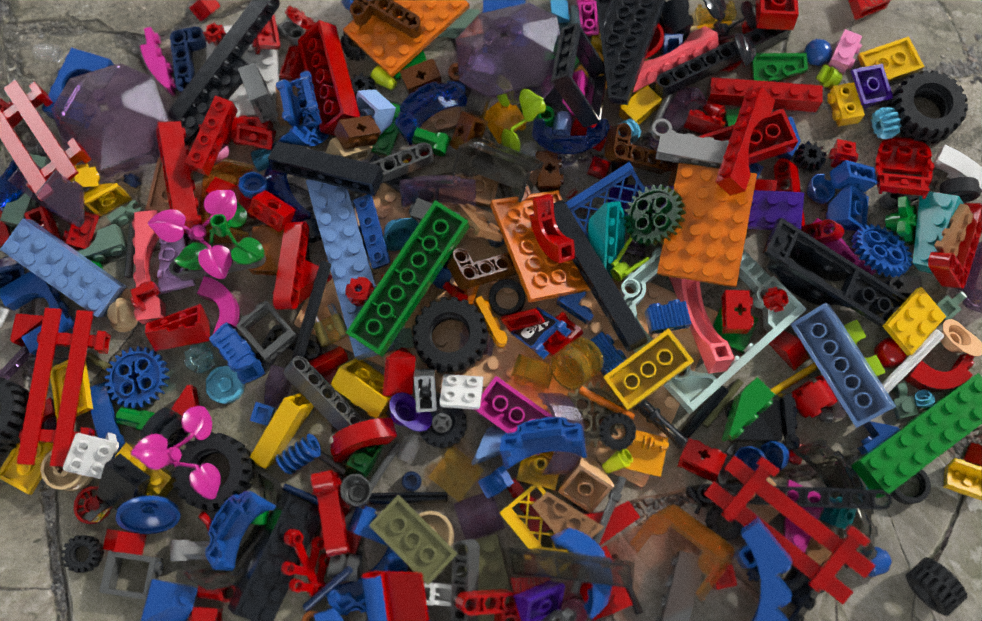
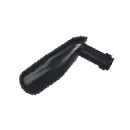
[686,486,704,515]

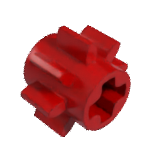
[203,22,227,46]
[763,287,789,312]

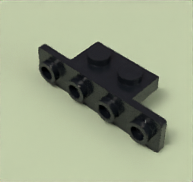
[788,569,837,621]

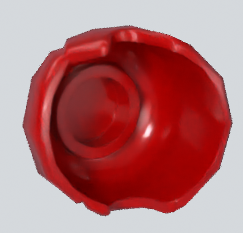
[874,337,907,369]

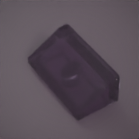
[0,344,33,380]

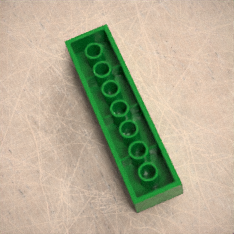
[346,200,470,357]
[851,373,982,499]

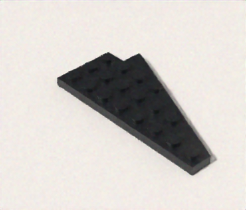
[596,0,667,105]

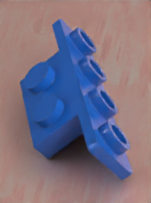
[354,194,391,269]

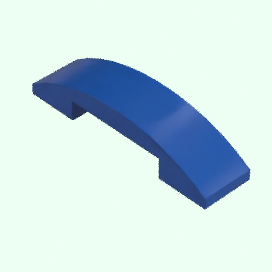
[90,381,125,458]

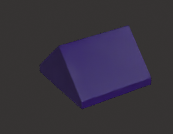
[851,64,893,109]
[514,580,565,621]

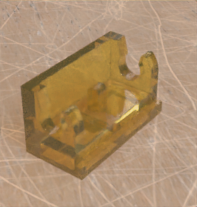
[695,0,737,25]

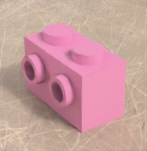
[827,29,862,76]

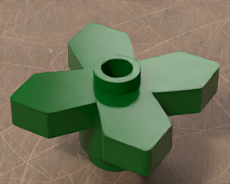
[885,196,917,245]

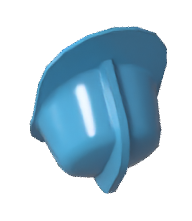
[383,218,419,251]

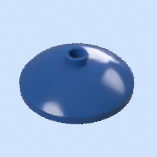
[116,495,181,534]

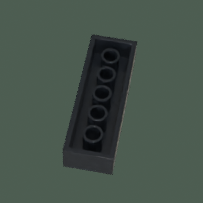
[227,492,321,621]

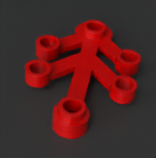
[281,529,331,597]

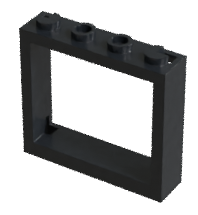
[551,22,607,128]

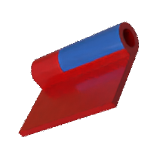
[362,571,429,621]

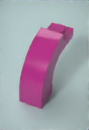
[197,276,240,335]

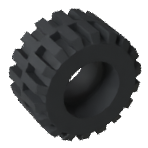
[905,557,968,616]

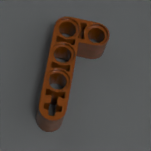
[349,0,423,38]
[605,123,677,174]
[447,248,517,289]

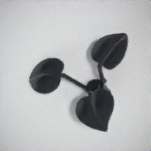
[703,0,756,68]

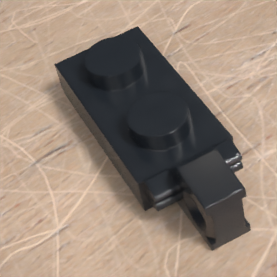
[778,393,800,450]

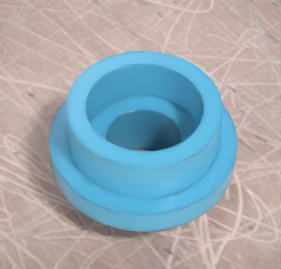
[914,390,935,408]

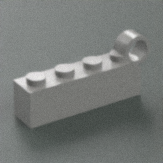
[651,119,729,168]

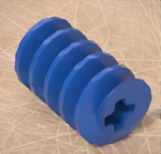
[275,434,321,475]

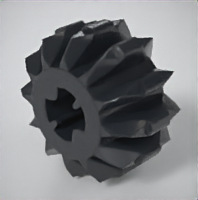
[350,72,377,99]
[793,141,827,173]

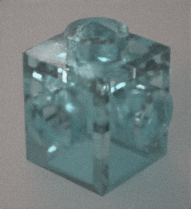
[184,344,215,374]

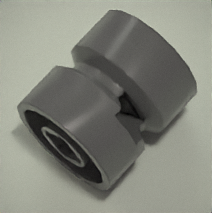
[328,554,362,582]

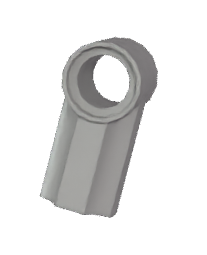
[170,540,210,561]

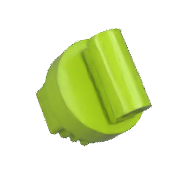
[815,64,843,89]

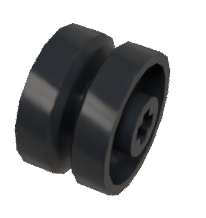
[138,407,189,449]

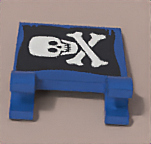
[511,307,571,359]

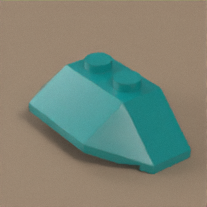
[588,201,626,278]

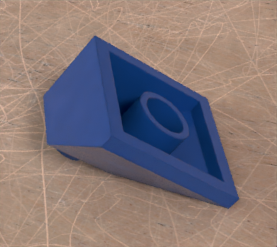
[826,183,869,231]
[141,579,198,621]

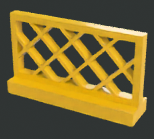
[500,482,577,579]

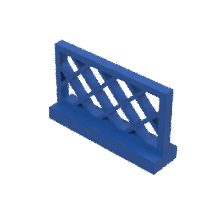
[566,162,645,239]

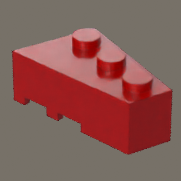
[145,304,210,351]

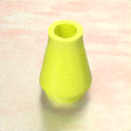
[370,66,398,91]
[602,449,633,474]

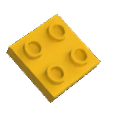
[516,451,564,491]

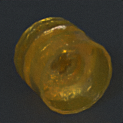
[550,337,604,390]

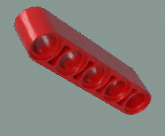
[273,221,309,310]

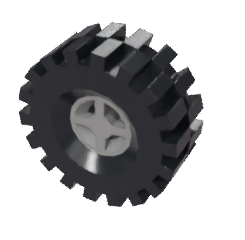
[419,398,467,449]

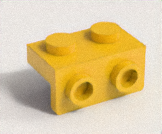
[943,458,982,501]

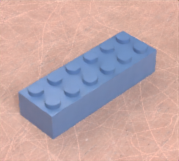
[0,218,127,318]
[790,303,896,428]

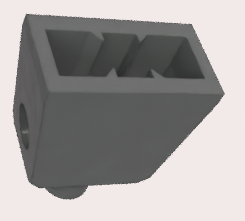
[414,368,437,412]

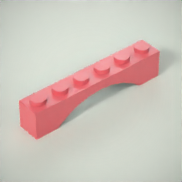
[633,26,719,92]
[132,210,166,325]
[669,277,735,374]

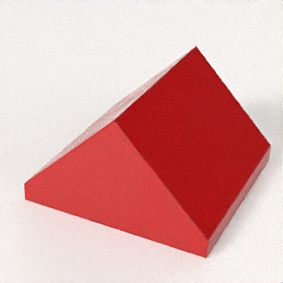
[383,347,416,396]

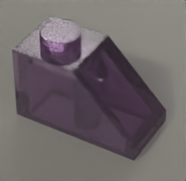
[264,365,292,409]

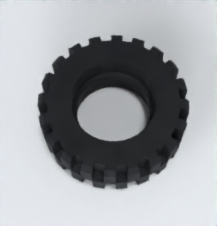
[888,70,968,145]
[412,297,488,375]
[0,377,29,454]
[172,432,255,511]

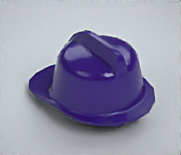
[389,392,432,432]

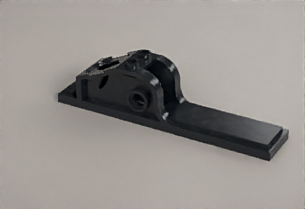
[762,218,907,330]

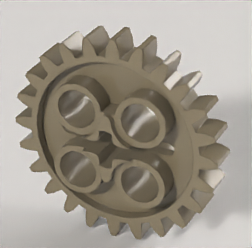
[560,381,623,447]

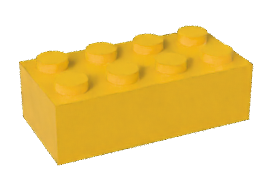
[603,329,694,411]

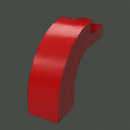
[530,194,575,264]
[903,352,975,392]
[330,418,397,463]

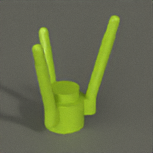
[610,236,650,282]

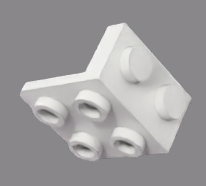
[440,374,483,409]
[63,433,119,479]

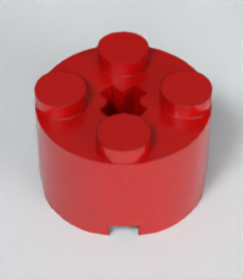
[791,375,838,418]

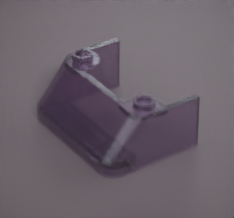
[8,164,84,228]

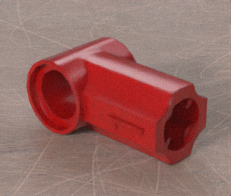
[197,579,238,602]

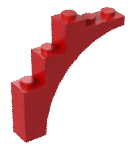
[507,478,640,546]

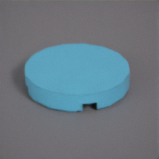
[206,366,245,404]

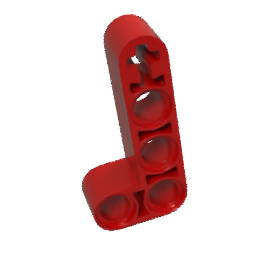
[311,470,349,557]

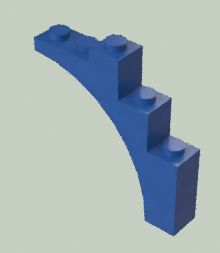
[741,517,792,621]

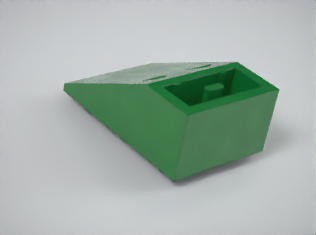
[721,377,775,442]

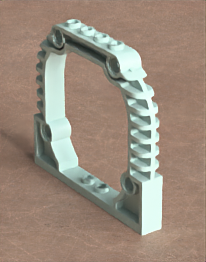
[619,247,807,414]

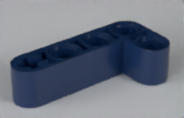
[170,27,206,93]

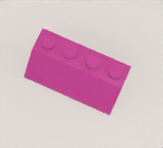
[474,376,554,455]

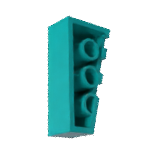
[912,191,964,274]

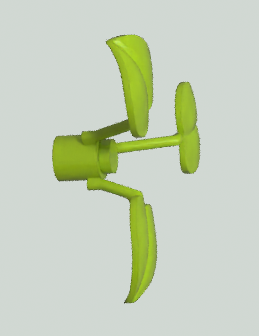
[496,75,546,160]

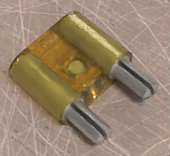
[313,303,348,347]

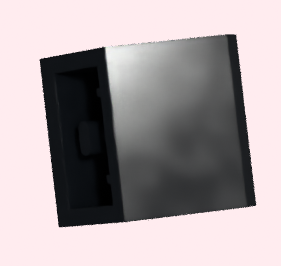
[659,0,693,44]

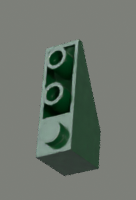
[344,445,385,478]

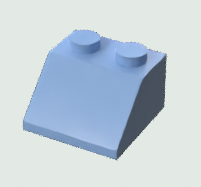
[356,89,396,133]

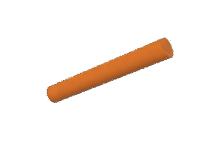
[578,386,635,420]

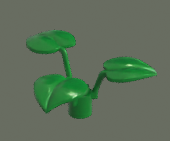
[174,201,265,270]

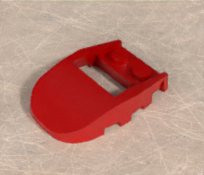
[875,137,934,199]

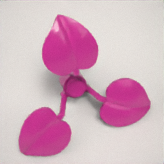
[148,190,237,279]
[130,406,220,500]

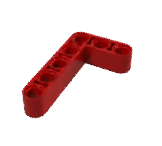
[774,158,844,244]
[928,203,982,289]
[455,589,520,621]

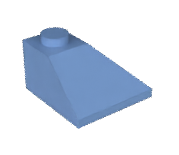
[471,426,506,466]

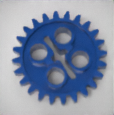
[851,224,913,278]
[104,346,170,409]

